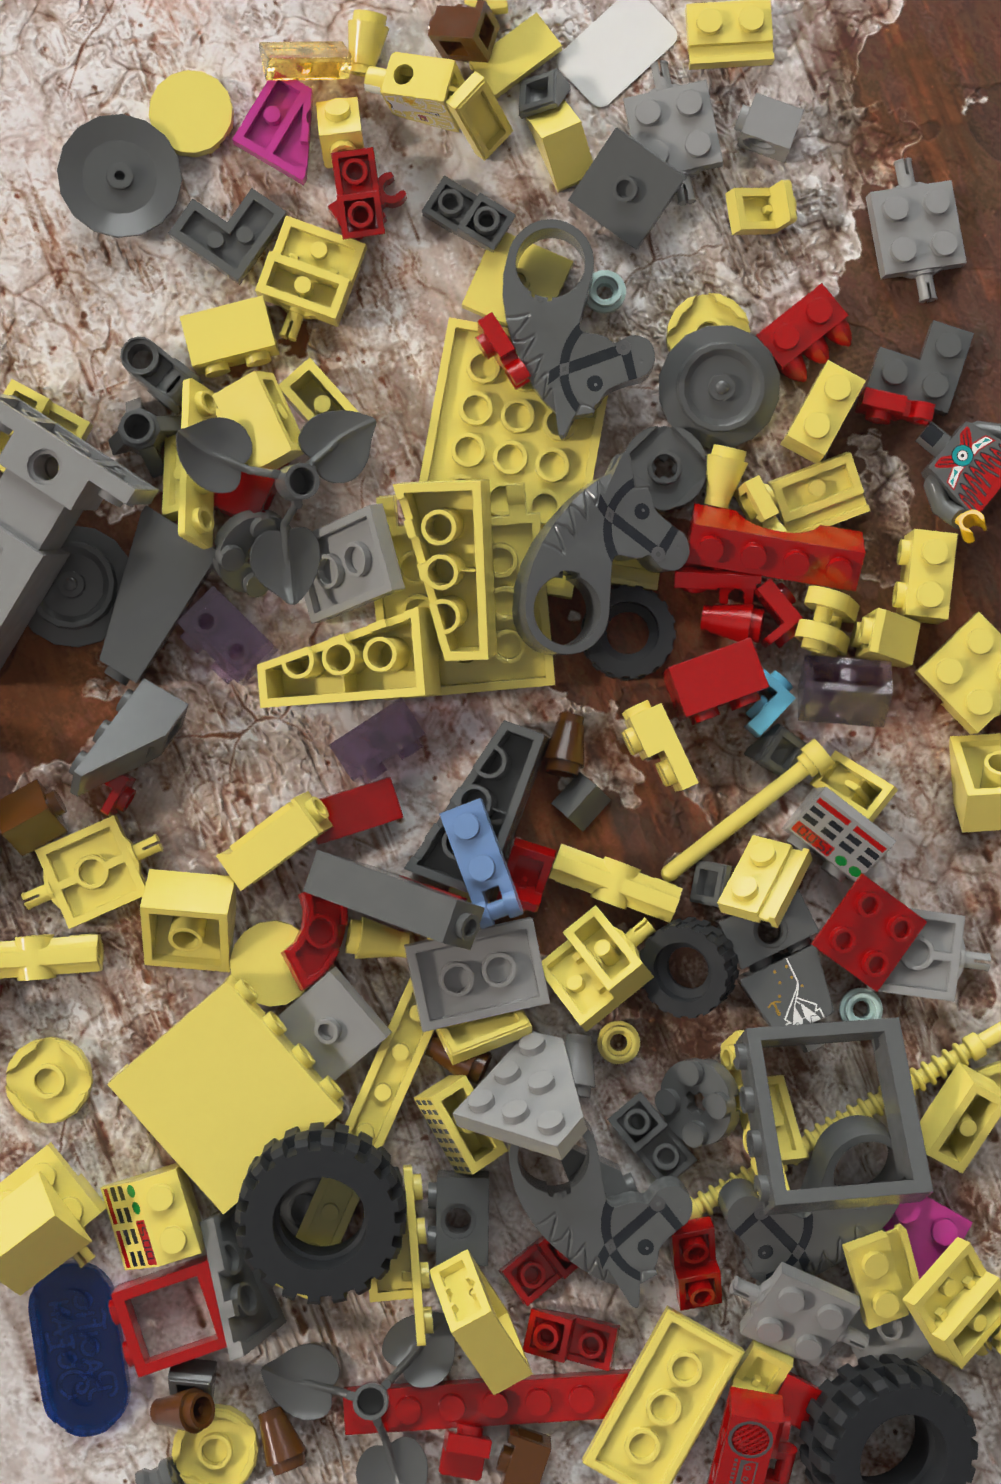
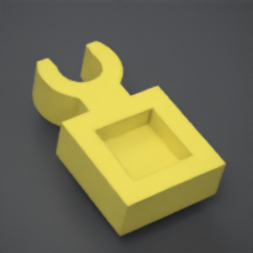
[734,475,788,532]

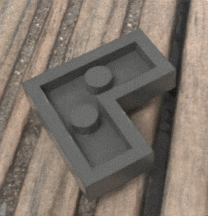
[168,188,288,285]
[865,320,974,416]

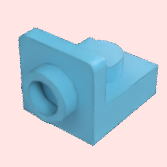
[744,669,796,738]

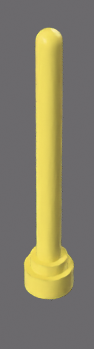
[661,739,835,882]

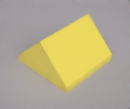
[0,1171,92,1296]

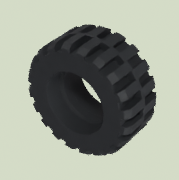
[235,1122,407,1305]
[799,1354,978,1484]

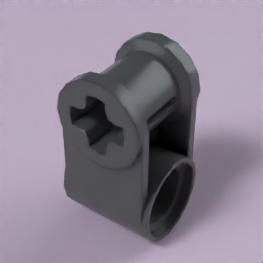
[120,336,204,415]

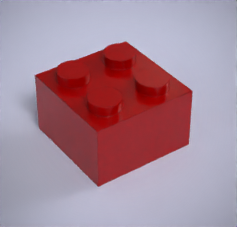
[662,637,769,725]

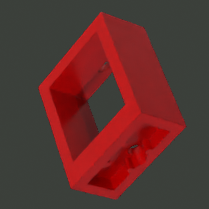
[109,1254,227,1378]

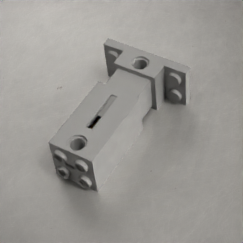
[0,394,159,670]

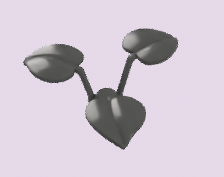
[176,410,377,605]
[261,1312,455,1484]

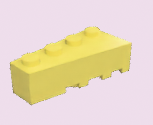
[393,479,497,661]
[257,607,441,708]

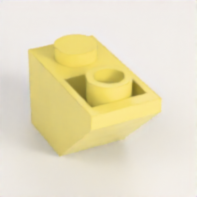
[850,608,921,668]

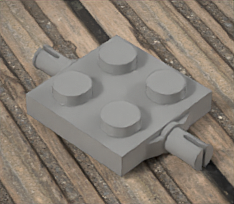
[623,60,723,206]
[866,157,967,303]
[866,908,991,1002]
[729,1262,869,1367]

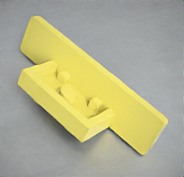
[162,378,217,550]
[720,1030,807,1194]
[363,1164,434,1346]

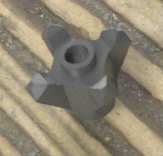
[108,397,182,478]

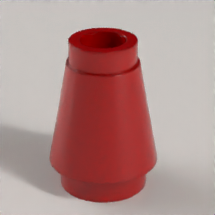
[700,604,765,643]

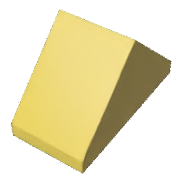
[525,99,593,192]
[809,750,898,822]

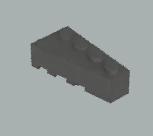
[404,720,550,899]

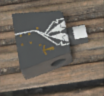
[736,944,834,1053]

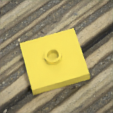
[462,232,573,327]

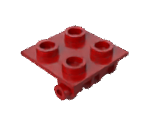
[811,873,927,992]

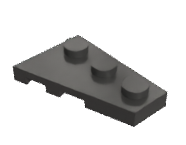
[200,1204,287,1361]

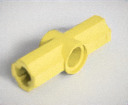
[549,843,683,923]
[0,934,104,981]

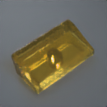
[259,41,353,81]

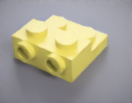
[621,700,699,792]

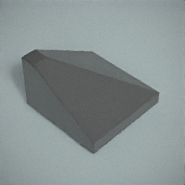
[519,68,570,119]
[744,723,807,777]

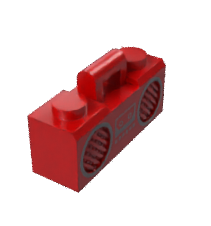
[707,1386,797,1484]

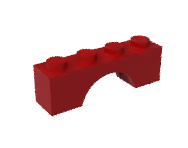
[685,503,866,592]

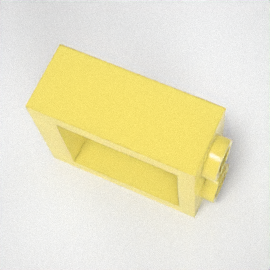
[429,1249,533,1395]

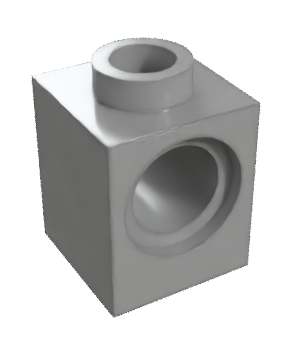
[734,93,804,163]

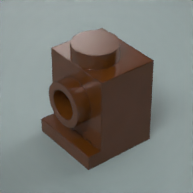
[428,0,500,63]
[496,1424,552,1484]

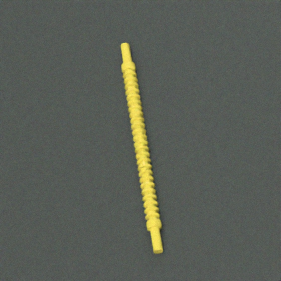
[689,1021,1001,1220]

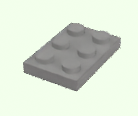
[304,503,405,624]
[404,917,550,1032]

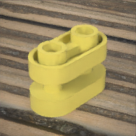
[795,586,860,662]

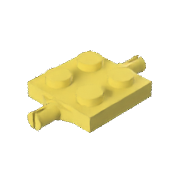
[21,815,163,929]

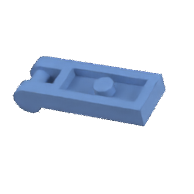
[439,798,523,929]

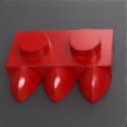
[756,283,852,382]

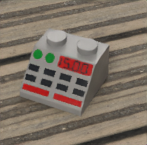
[782,787,896,883]

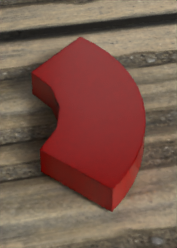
[281,892,348,991]

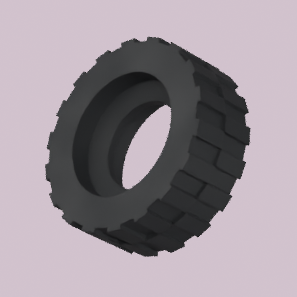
[581,584,676,681]
[639,917,739,1019]

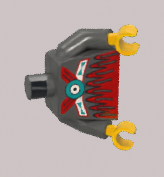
[915,421,1001,543]

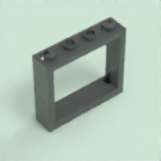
[733,1017,934,1216]

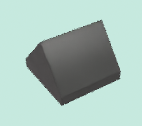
[551,772,611,832]
[690,860,734,907]
[168,1359,217,1398]

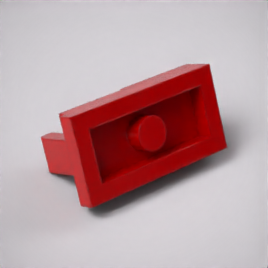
[672,563,762,604]

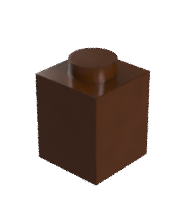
[0,779,68,857]

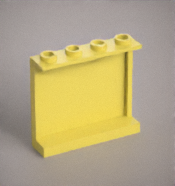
[107,974,344,1214]

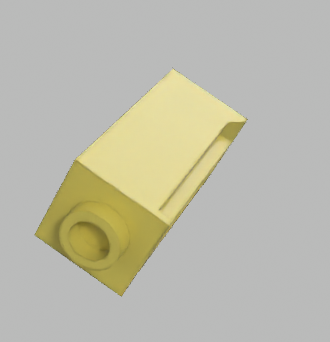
[216,791,333,891]

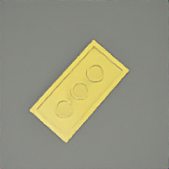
[582,1305,745,1484]

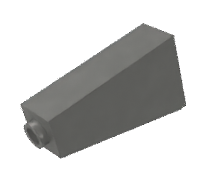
[99,506,216,686]
[303,850,485,950]

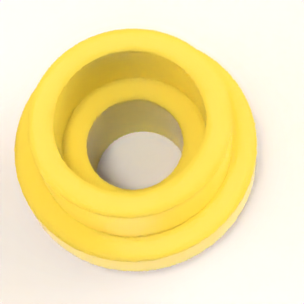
[597,1020,640,1064]

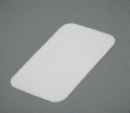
[557,0,677,107]

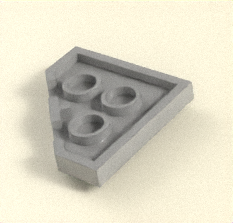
[452,1030,587,1160]

